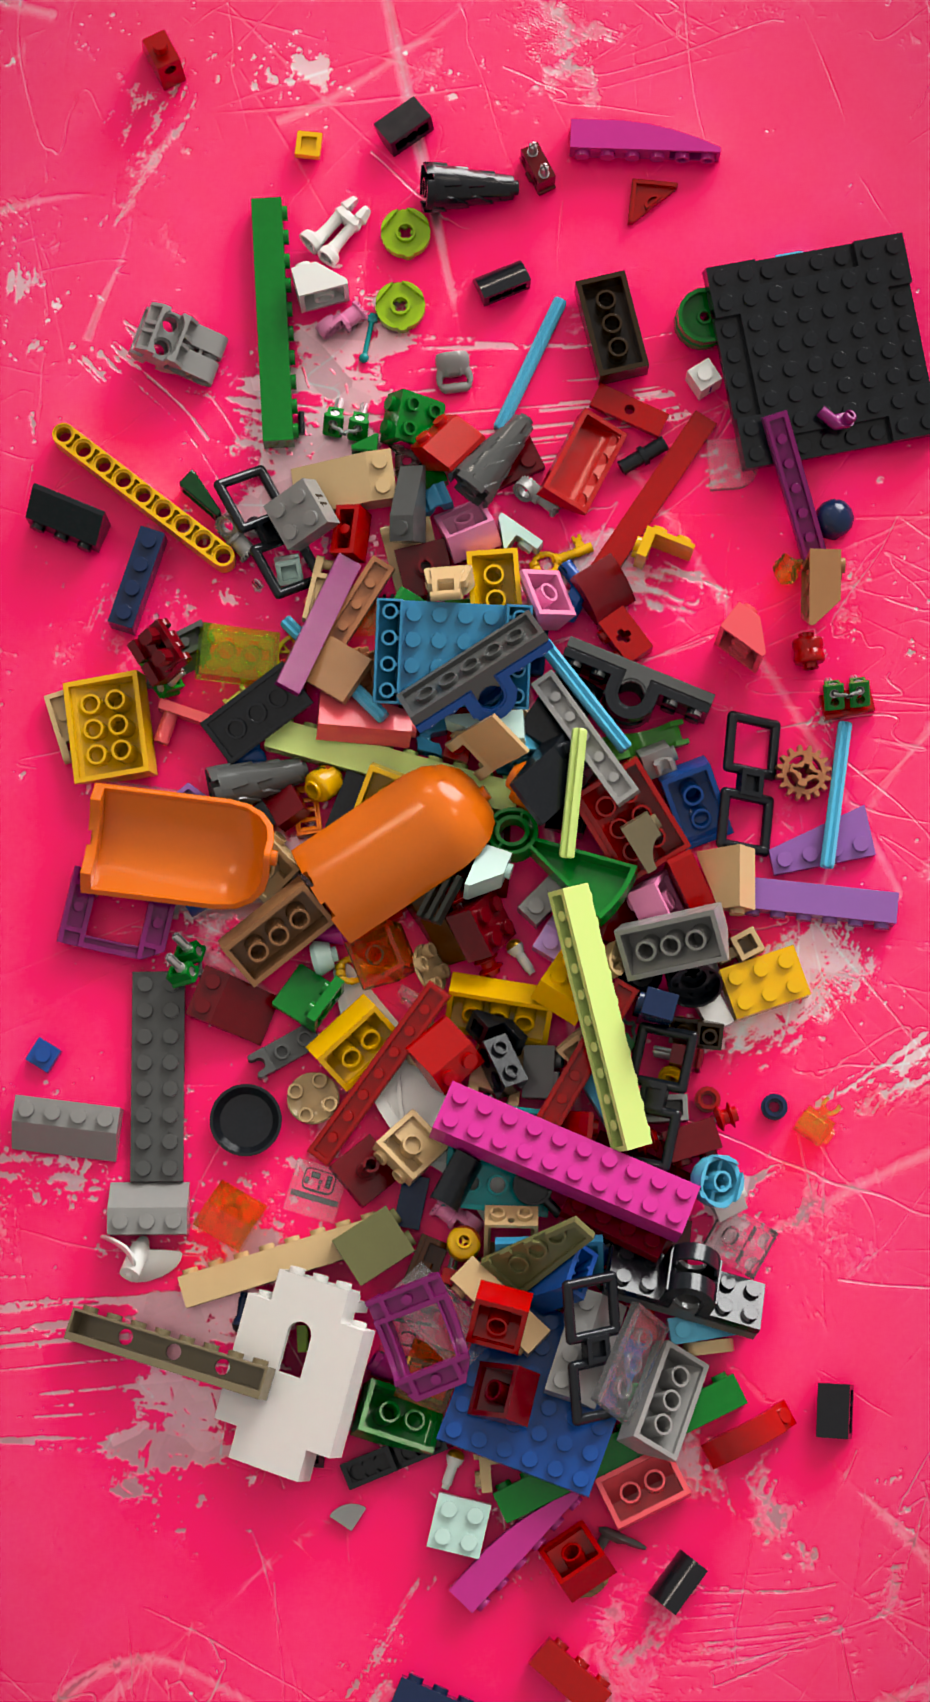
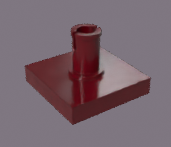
[394,538,451,597]
[329,1134,396,1208]

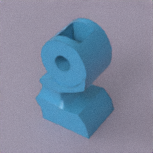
[426,481,454,517]
[416,718,448,758]

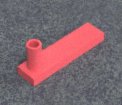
[153,698,210,746]

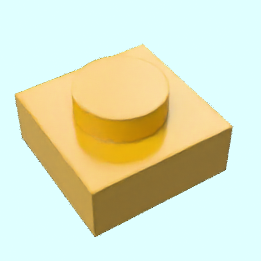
[295,130,323,160]

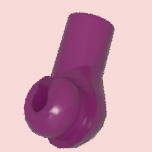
[816,406,857,430]

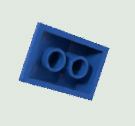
[657,755,734,851]

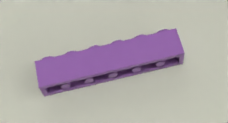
[745,877,899,930]

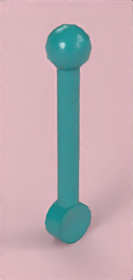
[359,313,378,363]

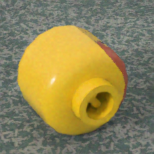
[305,764,343,802]
[446,1225,481,1262]

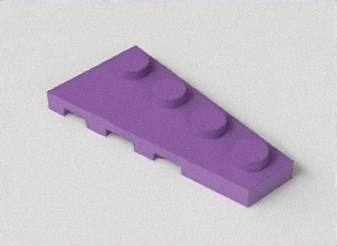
[769,804,876,876]

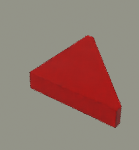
[627,178,678,226]

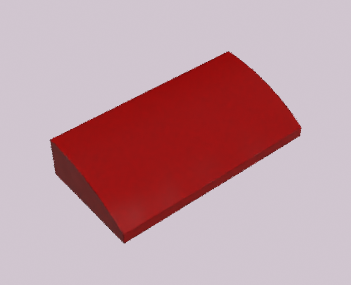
[536,408,628,516]

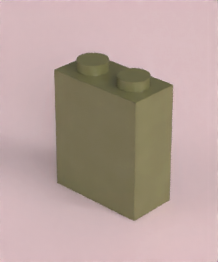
[332,1206,417,1287]

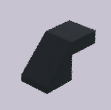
[465,1009,528,1057]

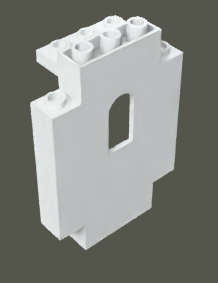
[214,1265,375,1482]

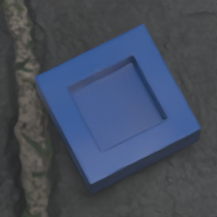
[25,1037,63,1074]

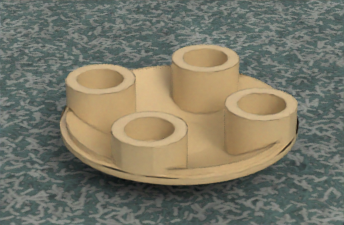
[413,942,451,990]
[287,1072,339,1125]

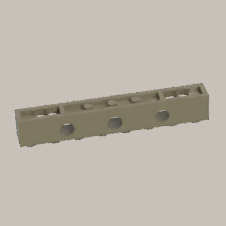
[64,1305,276,1401]

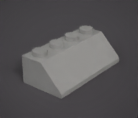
[614,902,729,982]
[12,1094,124,1162]
[543,1289,627,1410]
[616,1340,710,1462]

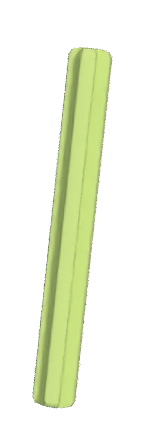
[559,728,587,859]

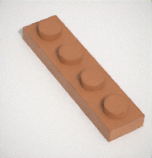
[324,555,395,645]

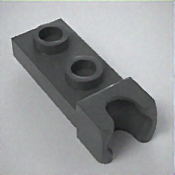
[247,1025,318,1080]

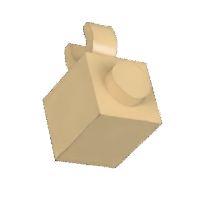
[718,926,765,966]

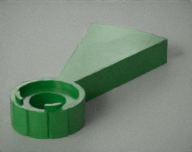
[488,807,638,927]

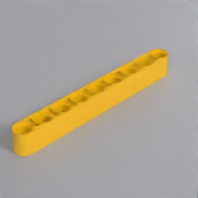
[52,423,236,573]

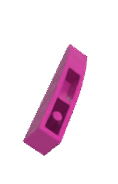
[569,119,721,164]
[449,1492,583,1613]

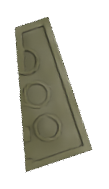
[481,1216,595,1291]

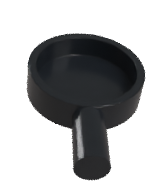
[512,1175,562,1218]

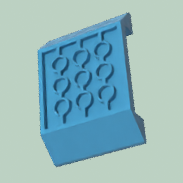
[372,598,533,710]

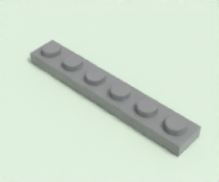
[531,669,640,807]

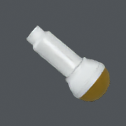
[506,939,535,976]
[441,1449,464,1490]

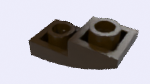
[668,1016,724,1050]

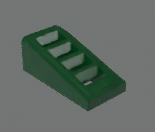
[179,469,221,521]

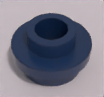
[761,1094,788,1120]

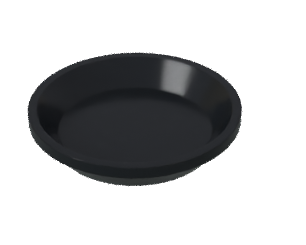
[210,1084,282,1156]

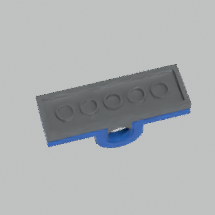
[396,609,554,733]

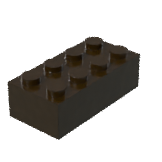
[574,270,649,386]

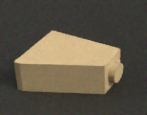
[697,844,755,916]

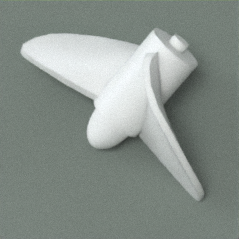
[100,1235,183,1283]

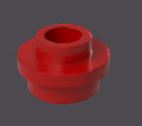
[694,1086,721,1113]

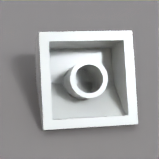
[291,261,350,313]

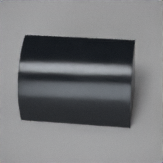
[374,96,434,157]
[473,260,531,307]
[430,1149,483,1213]
[816,1383,854,1439]
[648,1549,708,1615]

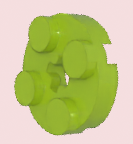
[381,208,431,260]
[375,281,426,333]

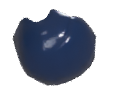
[816,499,854,540]

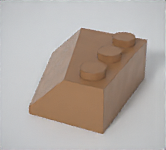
[801,548,846,625]

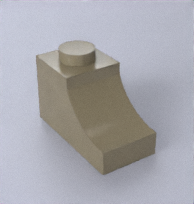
[620,811,663,874]

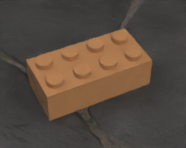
[218,875,334,987]

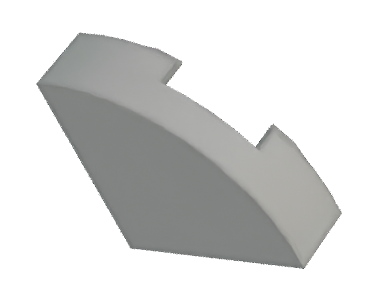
[330,1504,366,1531]

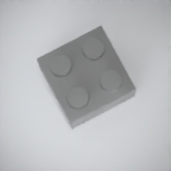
[263,478,340,551]

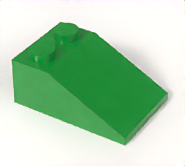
[350,1378,447,1455]

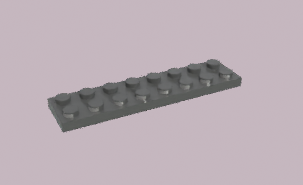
[130,971,186,1182]

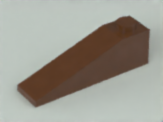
[406,892,466,965]

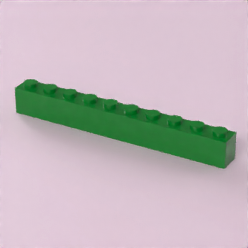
[251,197,299,449]
[492,1371,748,1523]

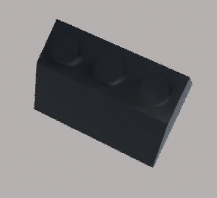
[25,483,111,553]

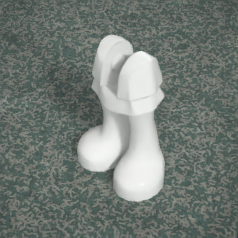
[299,196,371,267]

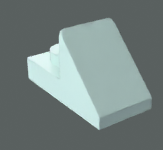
[498,512,543,555]

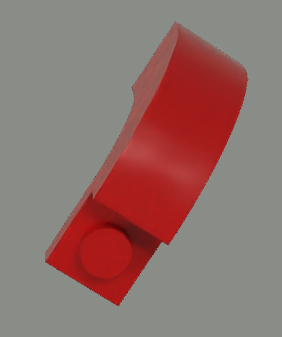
[701,1400,797,1470]

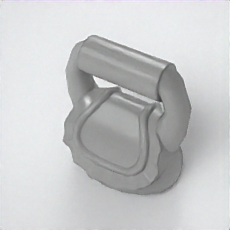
[435,350,474,394]

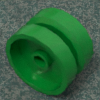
[673,288,717,350]

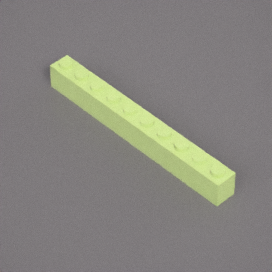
[264,719,517,813]
[548,883,652,1152]

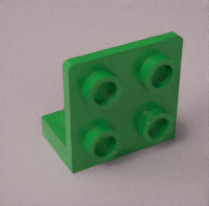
[272,964,344,1033]

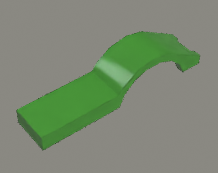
[585,718,690,763]

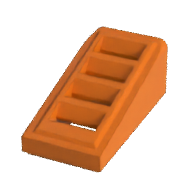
[295,786,323,839]

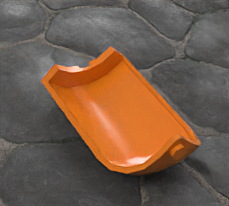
[291,764,495,944]
[80,783,278,909]

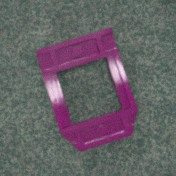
[56,865,176,960]
[365,1272,470,1402]

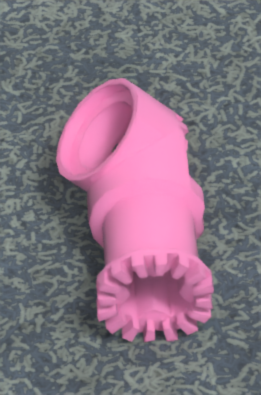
[315,300,369,340]
[429,1202,484,1233]

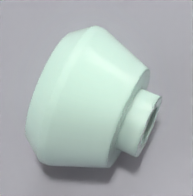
[309,941,339,976]

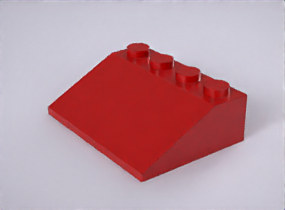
[579,755,691,880]

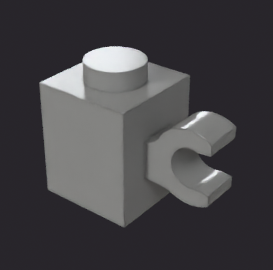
[636,740,679,780]

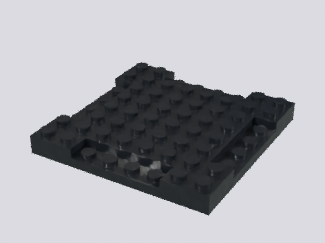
[702,233,930,472]

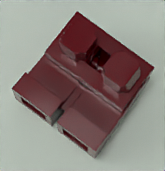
[127,618,192,687]

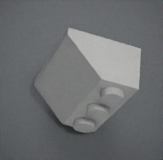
[107,1182,190,1236]

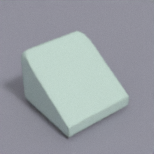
[274,553,304,587]

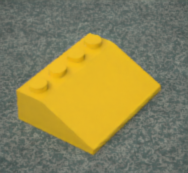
[62,670,158,785]

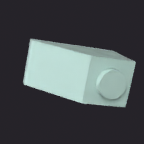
[463,844,514,900]

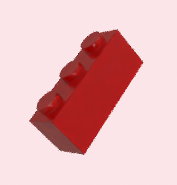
[528,1636,612,1702]

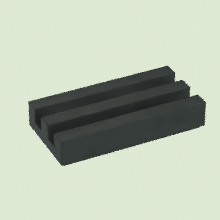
[416,875,465,926]

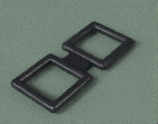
[213,465,323,599]
[716,711,781,857]
[621,1022,699,1172]
[562,1271,627,1426]

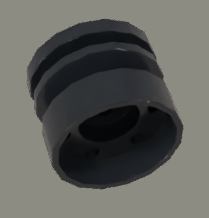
[665,962,723,1008]

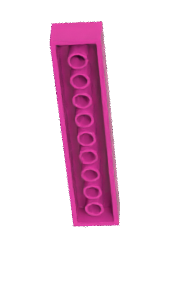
[429,1081,701,1243]

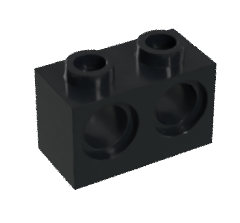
[477,1033,528,1100]

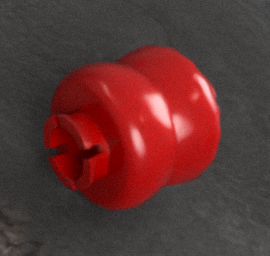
[792,632,825,671]

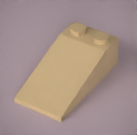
[291,448,396,513]

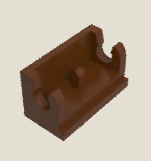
[402,1233,447,1284]

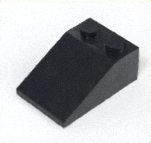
[524,672,604,745]
[509,733,594,826]

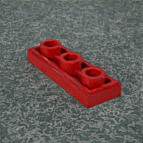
[589,383,669,439]

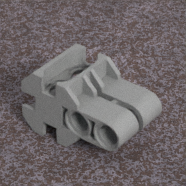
[128,302,229,387]

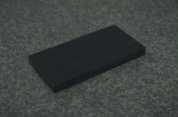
[200,661,314,765]

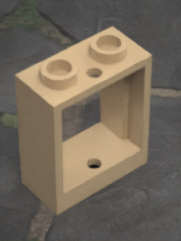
[483,1205,538,1257]

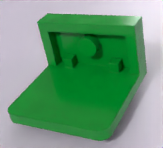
[380,389,445,445]

